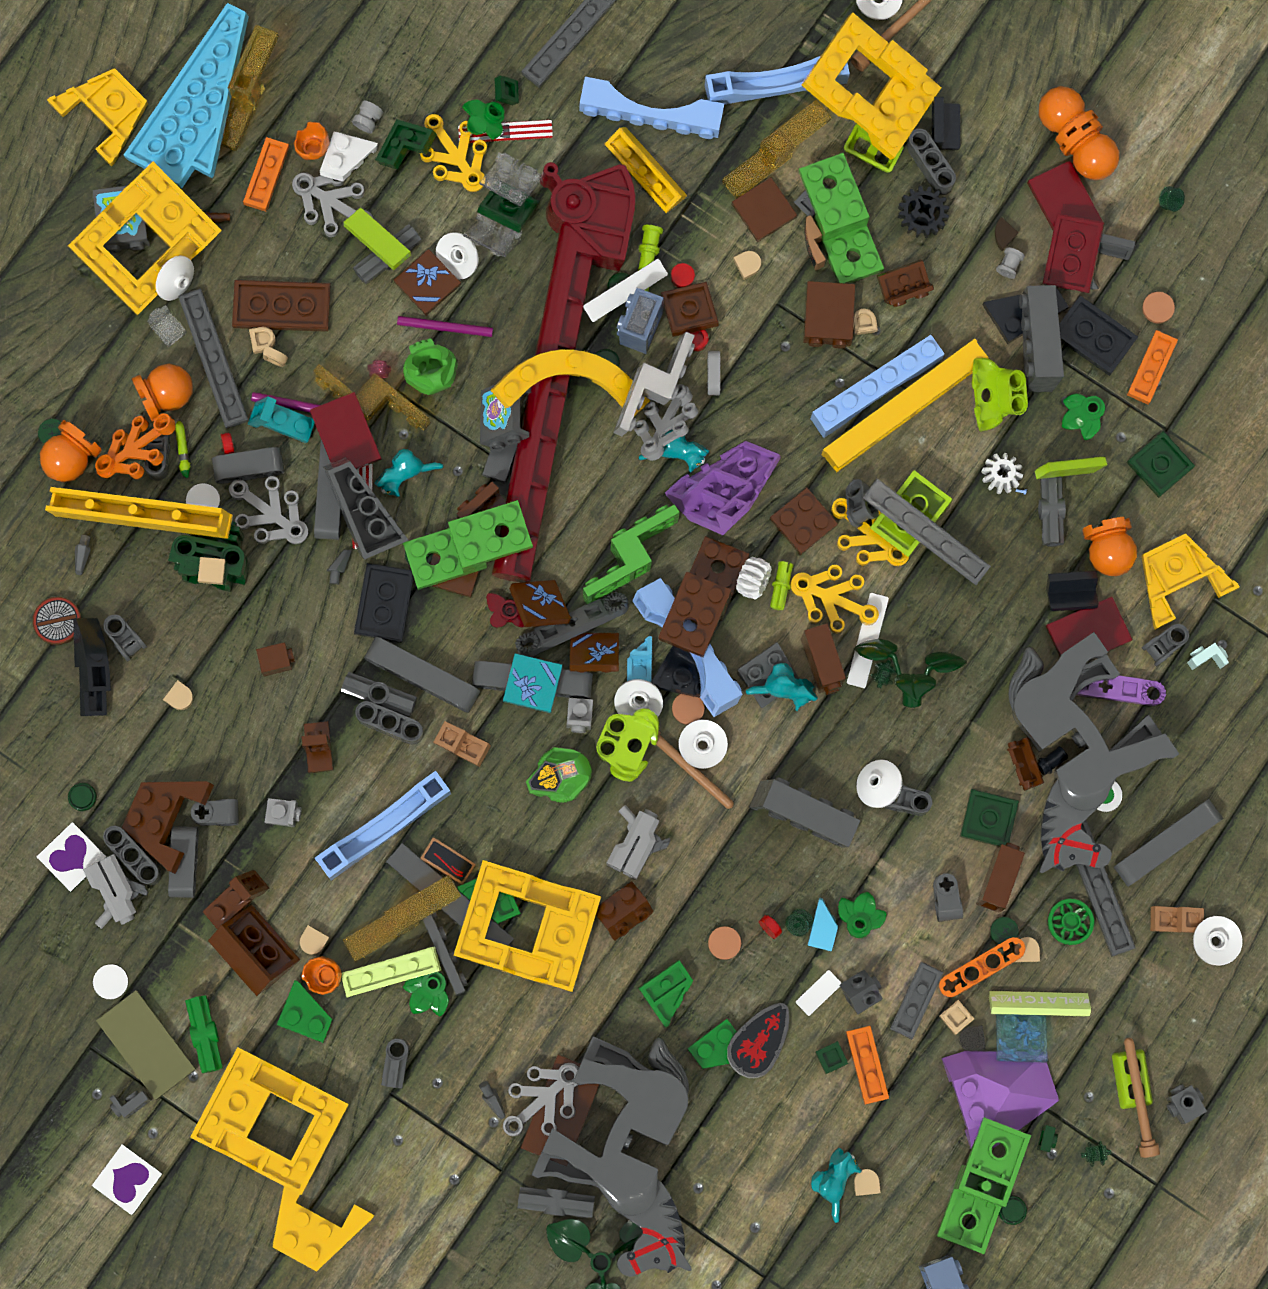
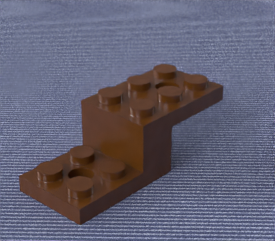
[658,536,750,658]

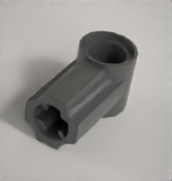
[381,1038,410,1089]

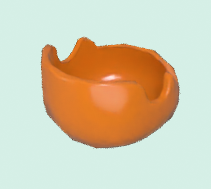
[294,122,330,160]
[301,956,342,995]

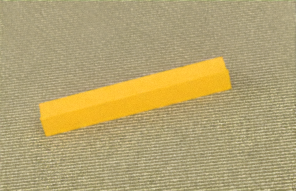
[821,339,989,473]
[45,487,233,539]

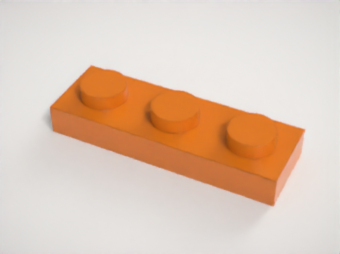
[243,137,289,212]
[1127,330,1178,405]
[846,1026,889,1105]

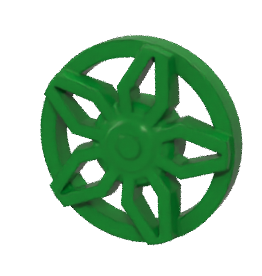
[1047,899,1094,945]

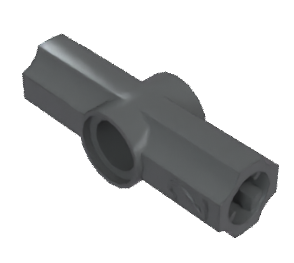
[353,224,422,285]
[1038,477,1066,547]
[341,672,417,717]
[517,1187,595,1218]

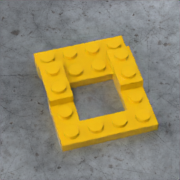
[801,13,942,160]
[68,161,222,315]
[453,860,601,992]
[190,1047,349,1195]

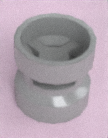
[352,101,383,134]

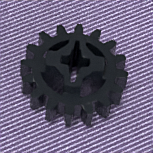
[898,186,949,238]

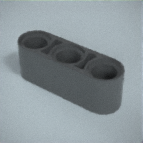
[907,129,956,195]
[212,447,284,484]
[355,701,424,745]
[103,826,162,886]
[168,826,199,898]

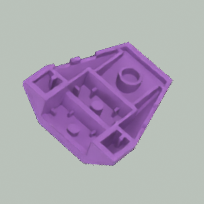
[665,441,781,535]
[942,1051,1059,1149]

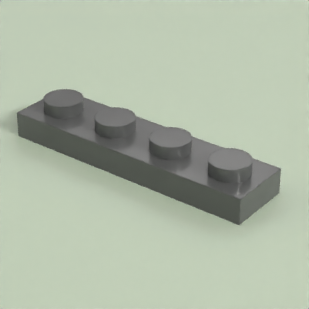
[416,900,468,996]

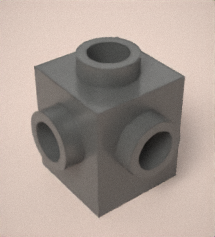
[839,970,883,1014]
[1166,1084,1207,1124]

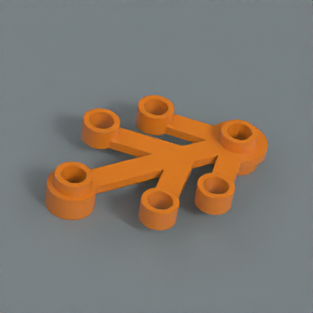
[95,413,176,479]

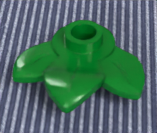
[462,100,504,140]
[1062,394,1105,440]
[838,892,886,938]
[403,971,449,1016]

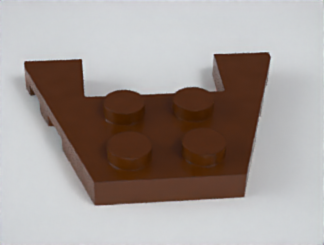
[122,781,214,874]

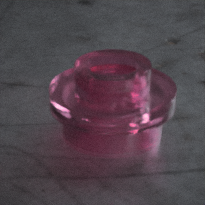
[367,360,391,378]

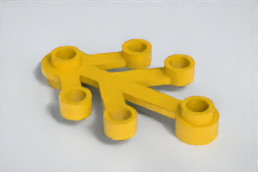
[420,114,487,192]
[831,498,909,566]
[790,565,879,634]

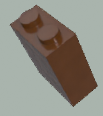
[803,281,855,349]
[801,623,846,695]
[976,843,1025,913]

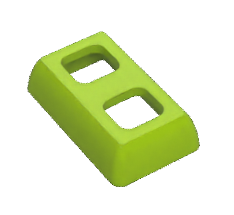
[844,124,903,173]
[1112,1049,1153,1109]

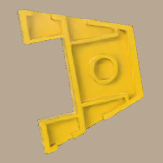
[47,68,148,166]
[1141,533,1239,630]
[273,1186,375,1271]

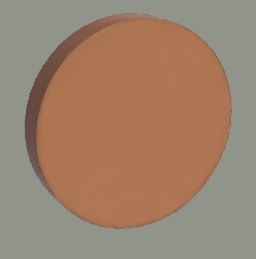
[1142,292,1175,324]
[672,694,705,725]
[708,926,741,960]

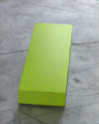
[343,207,411,270]
[1035,457,1107,479]

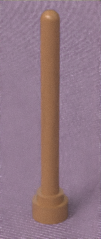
[850,0,932,72]
[650,731,734,809]
[1124,1038,1160,1158]

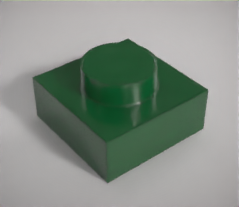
[494,76,519,106]
[815,1041,848,1075]
[1037,1125,1058,1152]

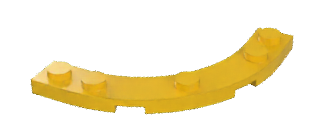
[490,350,650,417]

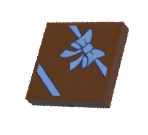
[393,249,461,316]
[509,580,571,627]
[570,633,619,673]

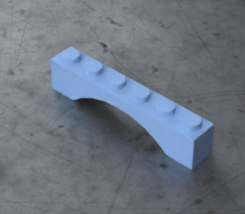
[705,56,850,105]
[579,77,724,139]
[810,335,944,438]
[633,578,743,717]
[315,771,451,881]

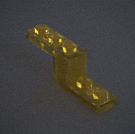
[221,25,279,151]
[722,99,831,199]
[313,364,430,431]
[343,875,461,962]

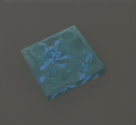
[996,1014,1047,1063]

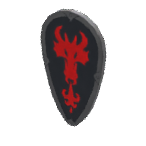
[727,1003,789,1078]

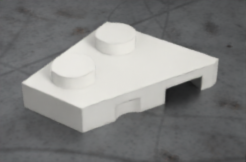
[320,132,378,181]

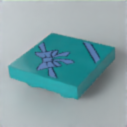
[503,654,562,713]

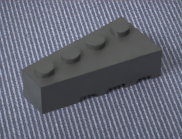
[1019,285,1064,392]
[323,457,409,560]
[749,777,860,848]

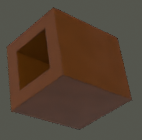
[256,642,295,676]

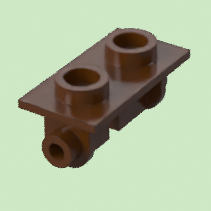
[1007,737,1044,791]

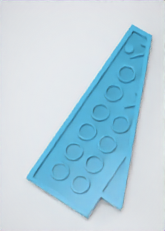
[124,3,249,188]

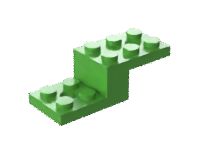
[798,153,884,284]
[403,500,533,590]
[583,504,680,604]
[936,1117,1031,1254]

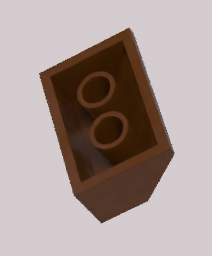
[208,905,300,996]

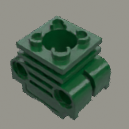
[168,521,249,592]

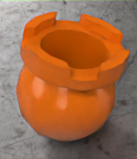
[1038,86,1098,147]
[1059,119,1120,180]
[131,363,193,421]
[40,420,102,482]
[1082,517,1137,576]

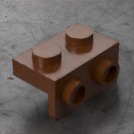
[876,259,934,307]
[457,482,506,519]
[596,881,654,940]

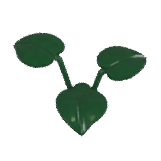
[854,639,967,708]
[546,1219,642,1289]

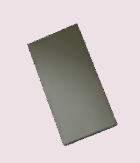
[96,990,196,1100]

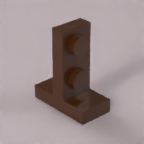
[301,721,333,774]
[202,870,270,930]

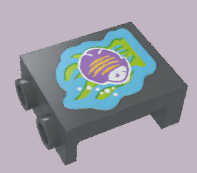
[93,186,150,254]
[480,384,531,451]

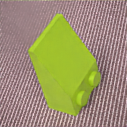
[870,470,953,557]

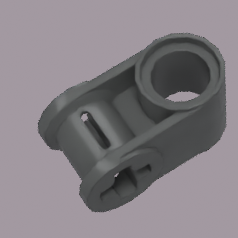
[144,433,170,481]
[846,479,879,528]
[103,615,147,662]
[1141,624,1189,667]
[884,785,932,816]
[191,799,239,826]
[933,873,963,922]

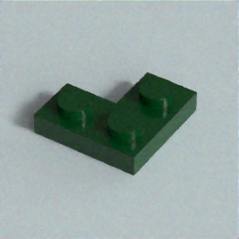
[375,119,437,170]

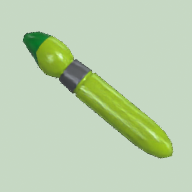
[175,421,190,478]

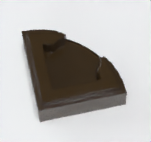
[995,217,1019,251]

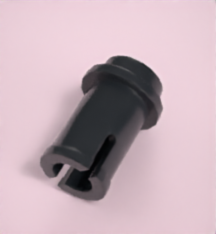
[1038,746,1068,775]

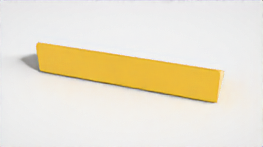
[605,127,687,213]

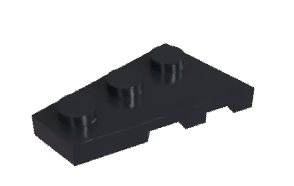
[982,287,1069,344]
[651,646,737,698]

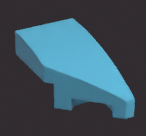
[627,636,652,682]
[808,898,838,951]

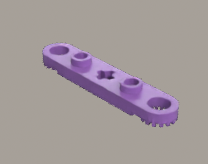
[1077,676,1166,706]

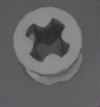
[996,247,1025,279]

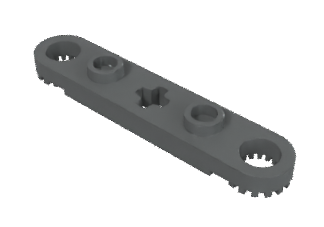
[515,592,629,657]

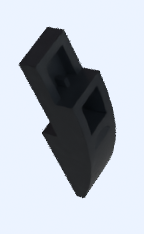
[73,618,111,716]

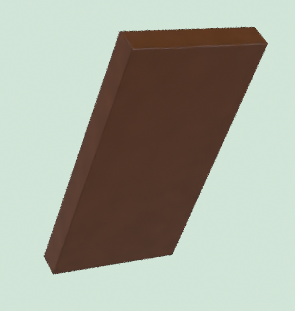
[232,280,331,332]
[521,1055,599,1167]

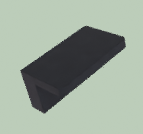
[932,97,960,150]
[1046,571,1099,611]

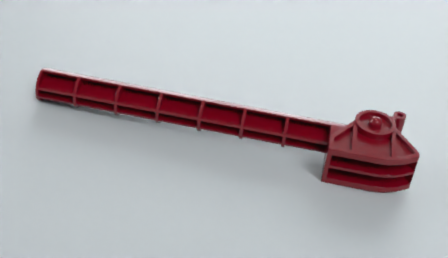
[492,162,635,583]

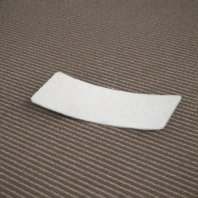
[796,970,841,1016]

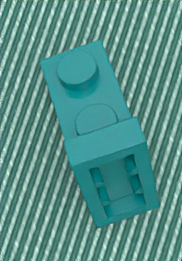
[248,396,315,443]

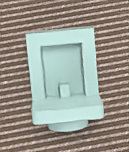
[1187,643,1229,670]

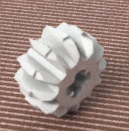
[981,453,1023,494]
[736,556,772,600]

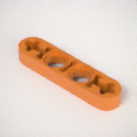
[939,937,1025,998]

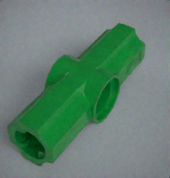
[185,995,223,1074]

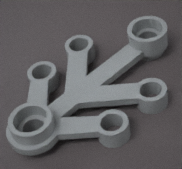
[292,173,373,237]
[633,384,698,461]
[229,476,308,544]
[503,1063,579,1136]

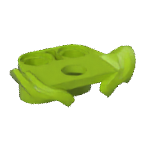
[972,358,1028,432]
[596,708,659,782]

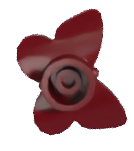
[486,593,524,628]

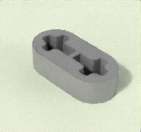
[707,351,720,396]

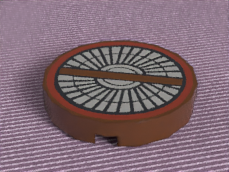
[33,597,81,645]

